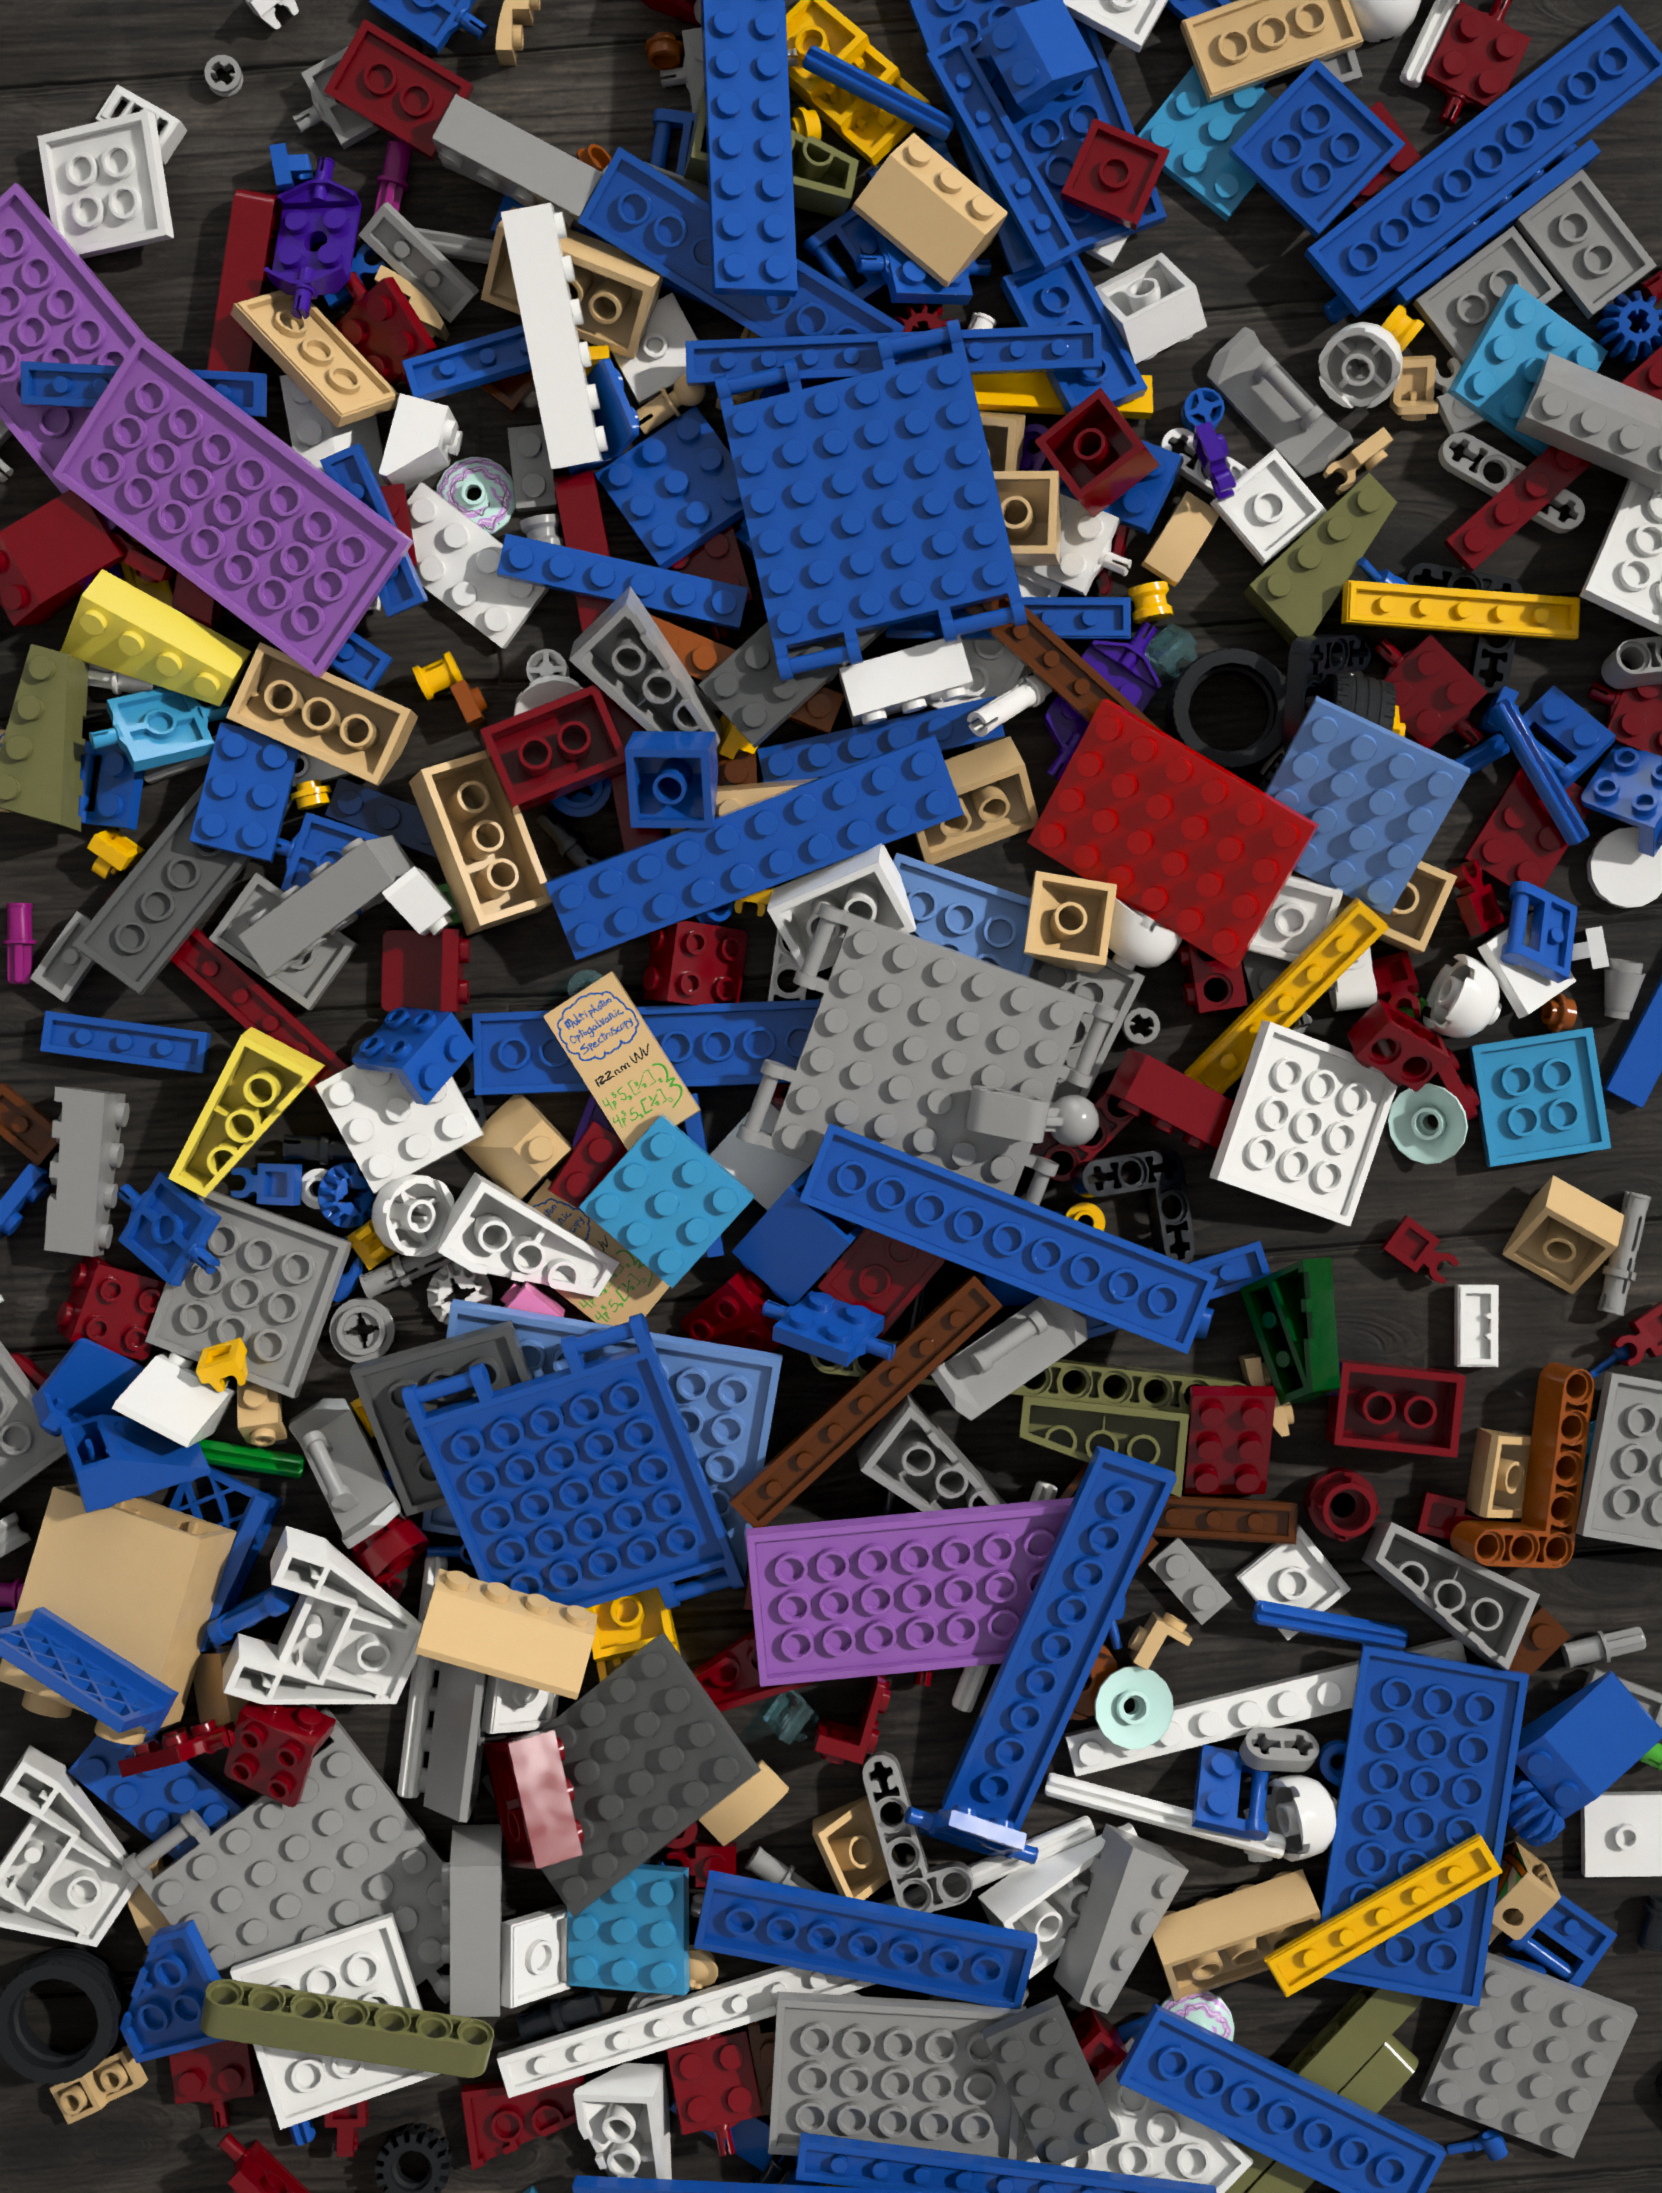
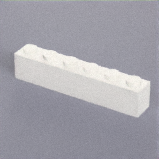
[500,203,608,470]

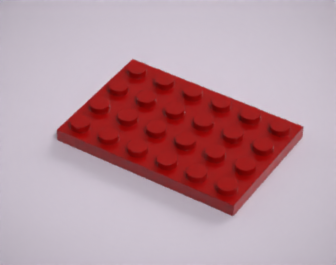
[1027,699,1319,970]

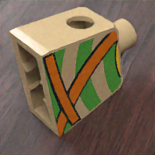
[1489,1841,1561,1945]

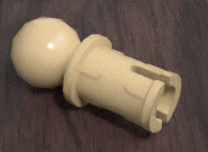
[636,374,705,435]

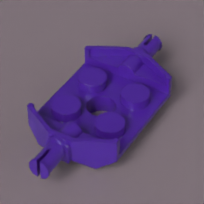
[264,157,362,319]
[1042,621,1162,781]

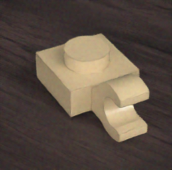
[1323,427,1393,495]

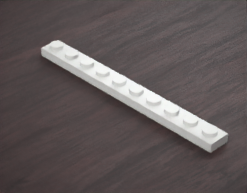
[1064,1636,1467,1777]
[497,1965,875,2098]

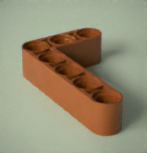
[1450,1362,1594,1568]

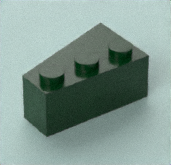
[1240,1257,1341,1405]

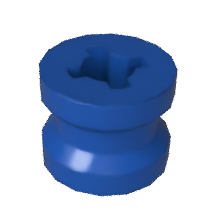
[1180,387,1225,433]

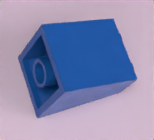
[732,1164,865,1306]

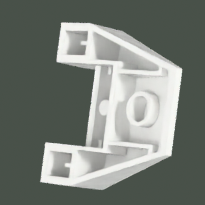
[222,1526,422,1705]
[0,1745,139,1947]

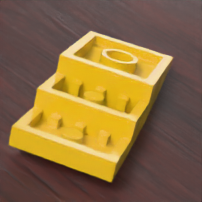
[786,0,931,167]
[586,1587,681,1682]

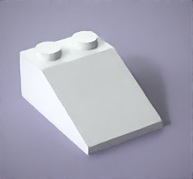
[112,1352,237,1448]

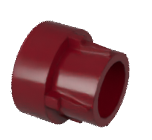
[1304,1467,1380,1542]
[352,1512,430,1585]

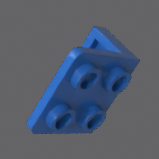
[568,358,640,474]
[1581,744,1662,857]
[352,1007,476,1105]
[32,1338,144,1437]

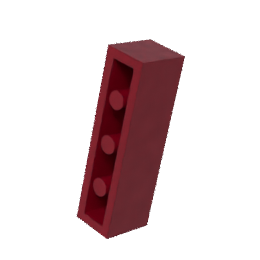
[1106,1048,1234,1158]

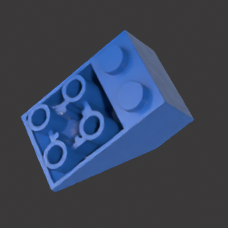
[60,1414,211,1513]

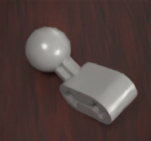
[965,1085,1099,1147]

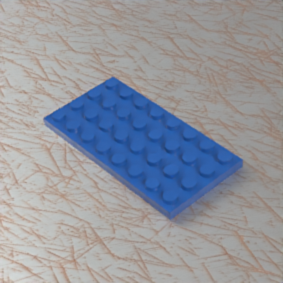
[907,0,1167,274]
[1319,1644,1529,2007]

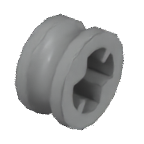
[204,55,243,97]
[1122,1008,1160,1045]

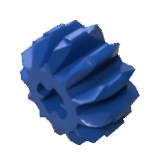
[1596,290,1662,364]
[1508,1774,1565,1847]

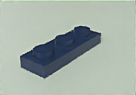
[325,777,438,859]

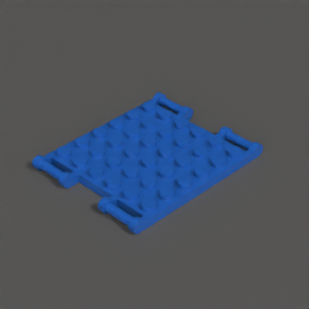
[714,319,1028,682]
[402,1313,747,1610]

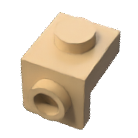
[1389,355,1438,421]
[237,1382,287,1446]
[1128,1612,1192,1670]

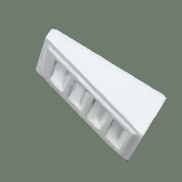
[95,85,187,165]

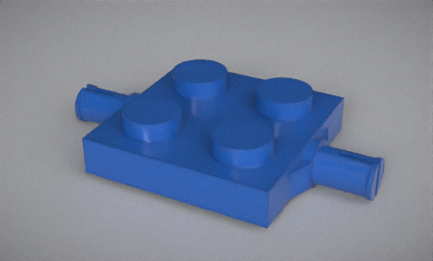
[369,0,489,54]
[856,231,991,305]
[275,812,381,916]
[117,1172,222,1286]
[762,1290,896,1367]
[904,1805,1039,1864]

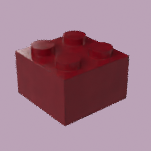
[1035,387,1159,518]

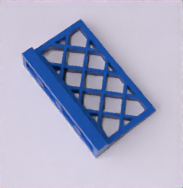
[169,1465,284,1652]
[0,1607,179,1733]

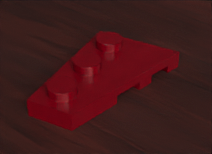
[692,1629,815,1712]
[461,2075,586,2171]

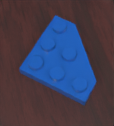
[119,1920,226,2063]

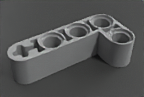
[862,1751,973,1913]

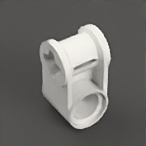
[1329,947,1377,1012]

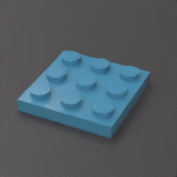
[1138,65,1277,222]
[1447,283,1608,457]
[1468,1027,1611,1167]
[579,1113,755,1288]
[567,1864,690,1996]

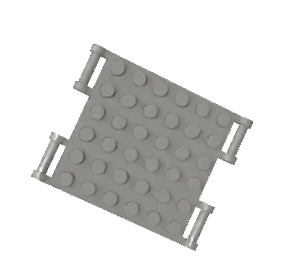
[736,903,1119,1205]
[123,1707,450,2004]

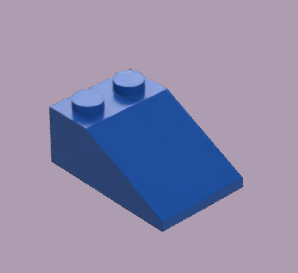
[1516,1670,1662,1819]

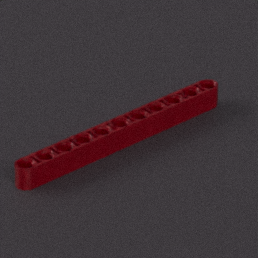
[172,189,281,632]
[553,470,665,852]

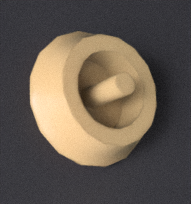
[689,1945,718,1990]

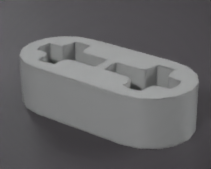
[1239,1727,1319,1772]

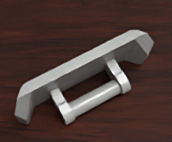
[1207,327,1353,478]
[931,1297,1088,1421]
[289,1398,401,1549]

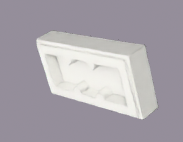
[1454,1284,1499,1367]

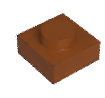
[450,679,489,729]

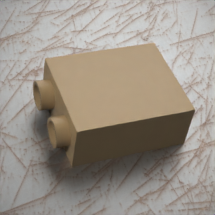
[0,1484,237,1745]

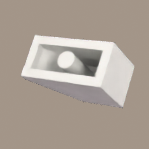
[382,866,457,936]

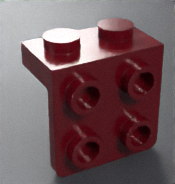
[643,920,748,1006]
[381,929,471,1013]
[56,1256,166,1360]
[680,1267,789,1353]
[814,1675,891,1765]
[224,1701,336,1807]

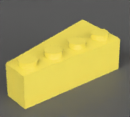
[60,569,251,707]
[168,1027,325,1197]

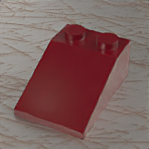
[0,489,125,626]

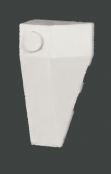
[437,1172,620,1297]
[978,1823,1137,1979]
[573,2063,672,2179]

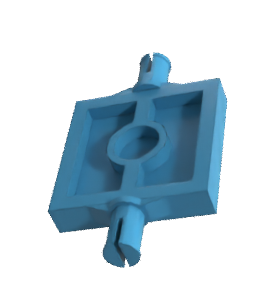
[89,687,230,772]

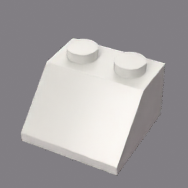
[1095,252,1207,364]
[379,393,463,491]

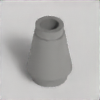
[1604,958,1646,1019]

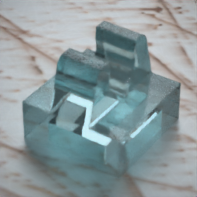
[1145,623,1198,678]
[762,1690,819,1745]

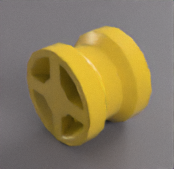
[1381,304,1425,352]
[1127,581,1173,624]

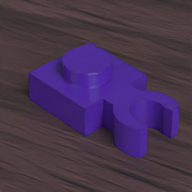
[1193,421,1236,502]

